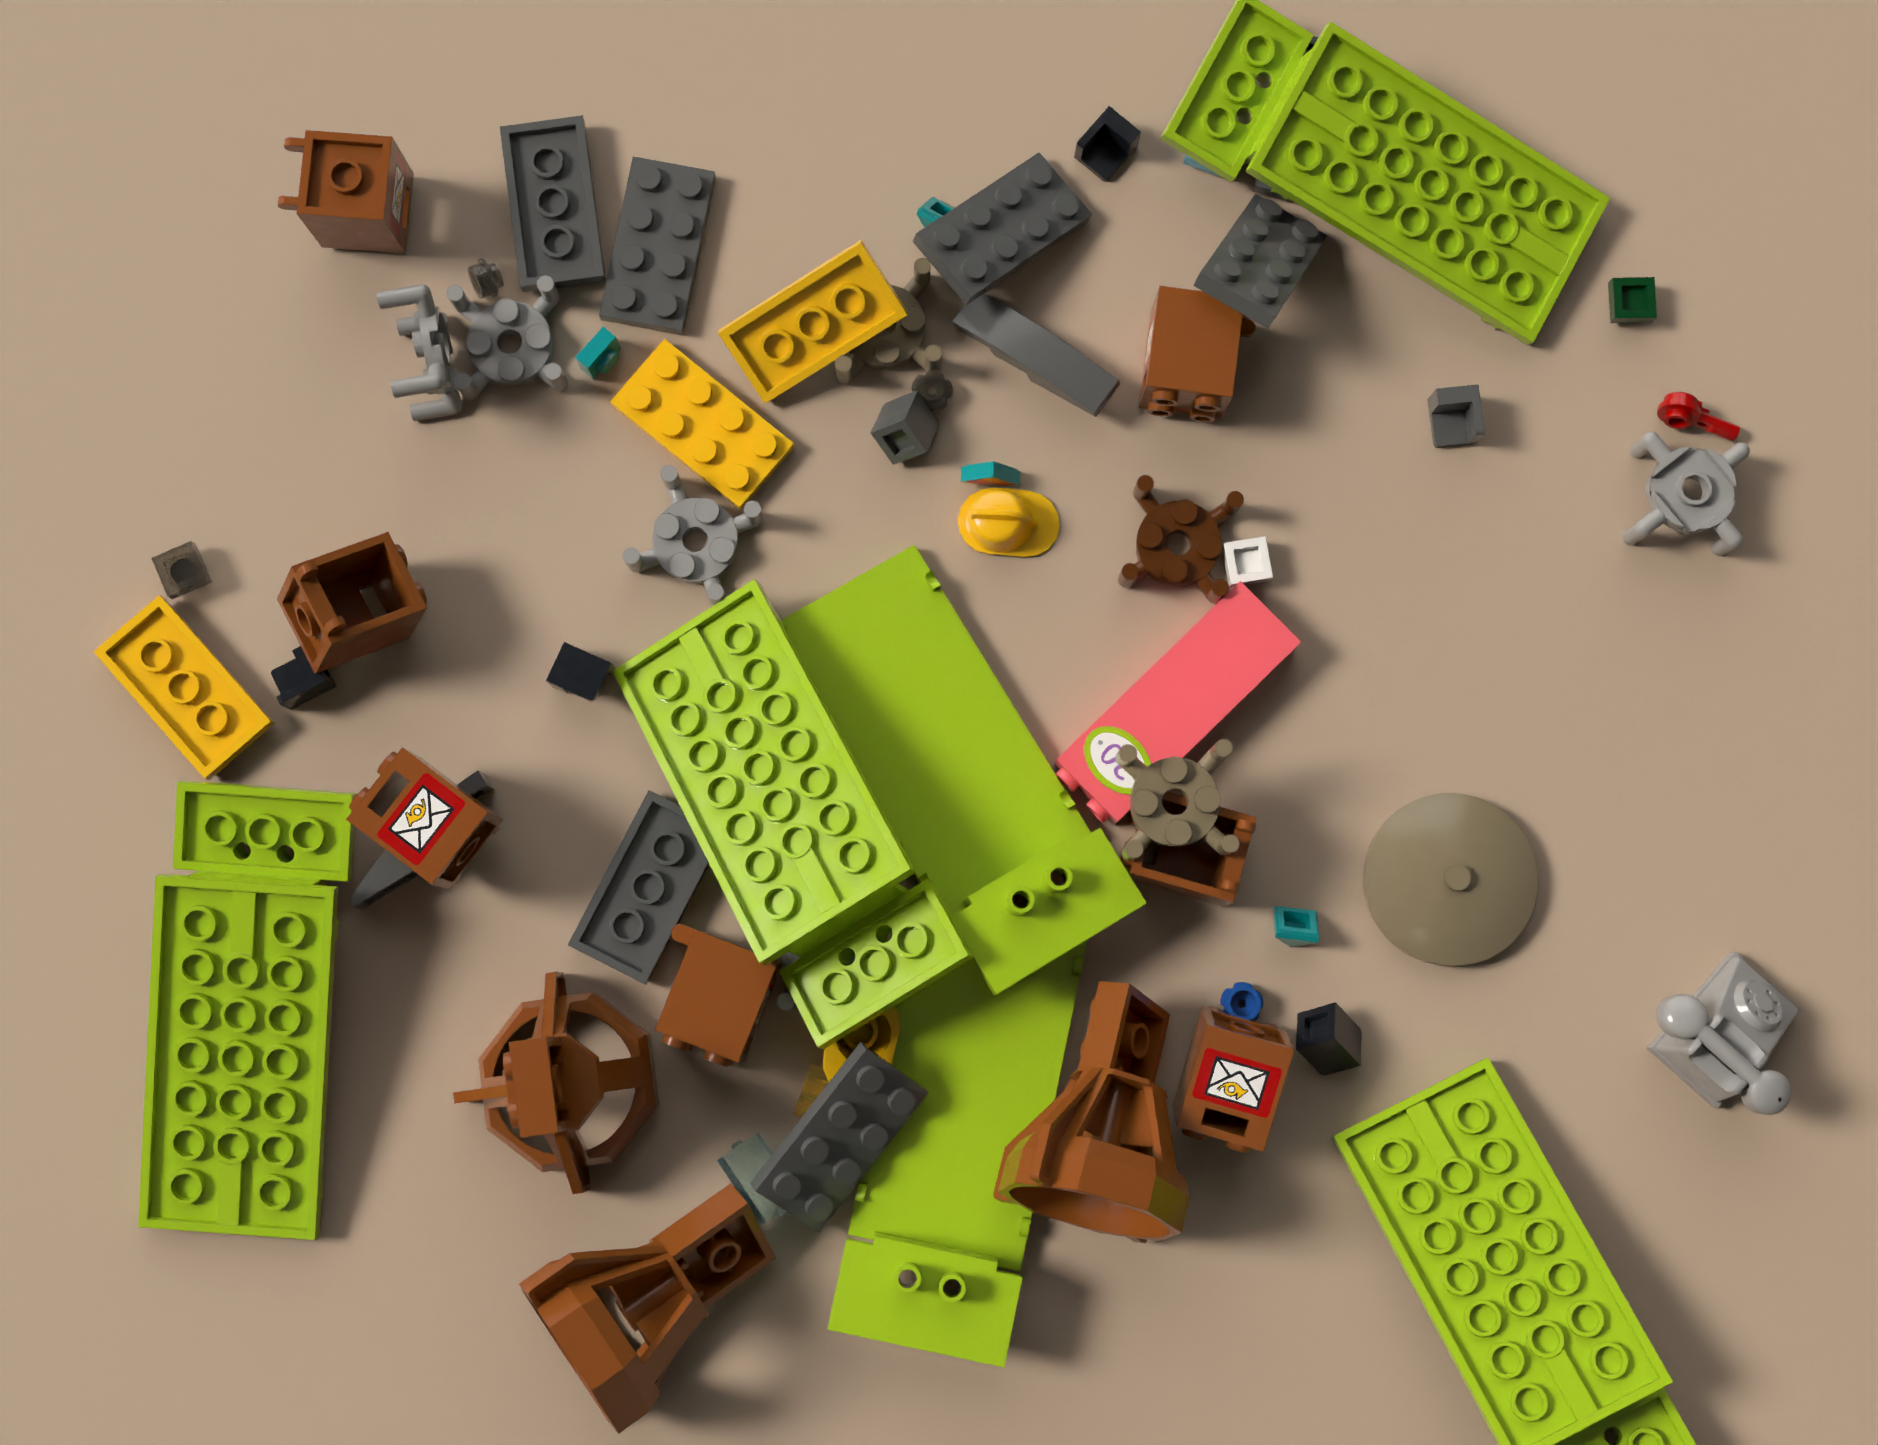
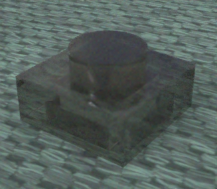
[151,541,212,600]

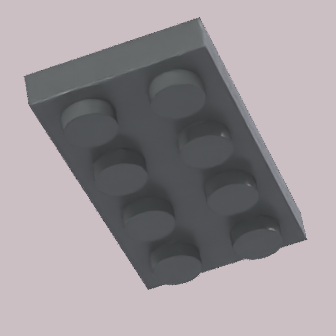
[500,115,606,292]
[912,152,1093,305]
[599,156,716,335]
[1193,194,1327,329]
[568,790,709,985]
[750,1042,928,1233]

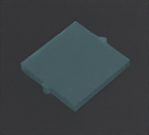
[717,1132,787,1226]

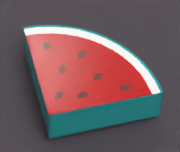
[961,461,1021,487]

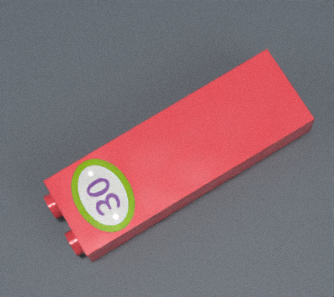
[1054,581,1301,825]

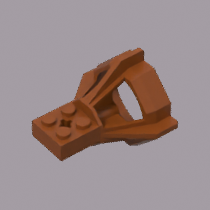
[453,971,659,1194]
[993,981,1190,1243]
[518,1183,776,1434]

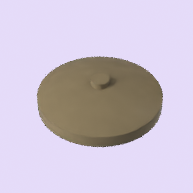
[1363,793,1538,966]

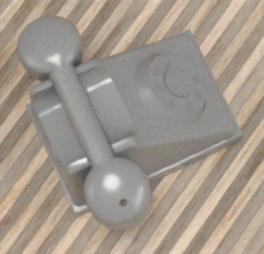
[1647,952,1802,1115]

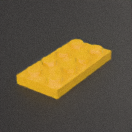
[718,239,908,404]
[610,339,795,511]
[93,595,275,780]

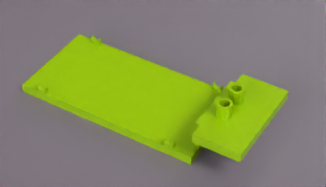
[1160,0,1610,345]
[781,545,1147,996]
[612,579,974,1049]
[138,780,357,1240]
[827,940,1087,1368]
[1332,1057,1696,1445]

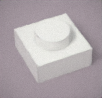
[1222,536,1273,587]

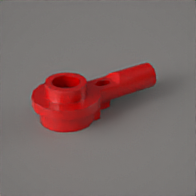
[1657,392,1740,441]

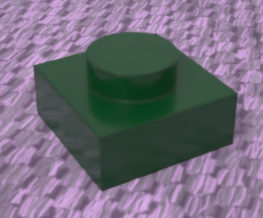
[1608,277,1657,323]

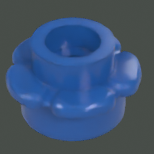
[1220,982,1263,1021]

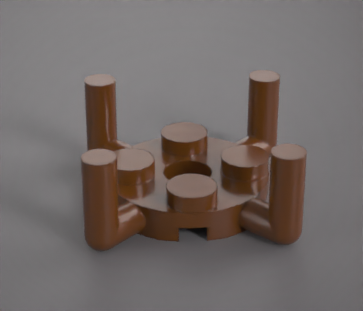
[1118,475,1244,604]

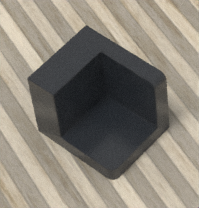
[1074,106,1141,182]
[546,642,616,702]
[271,646,337,710]
[1296,1002,1362,1076]

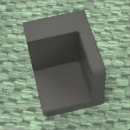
[1427,384,1485,448]
[871,390,939,465]

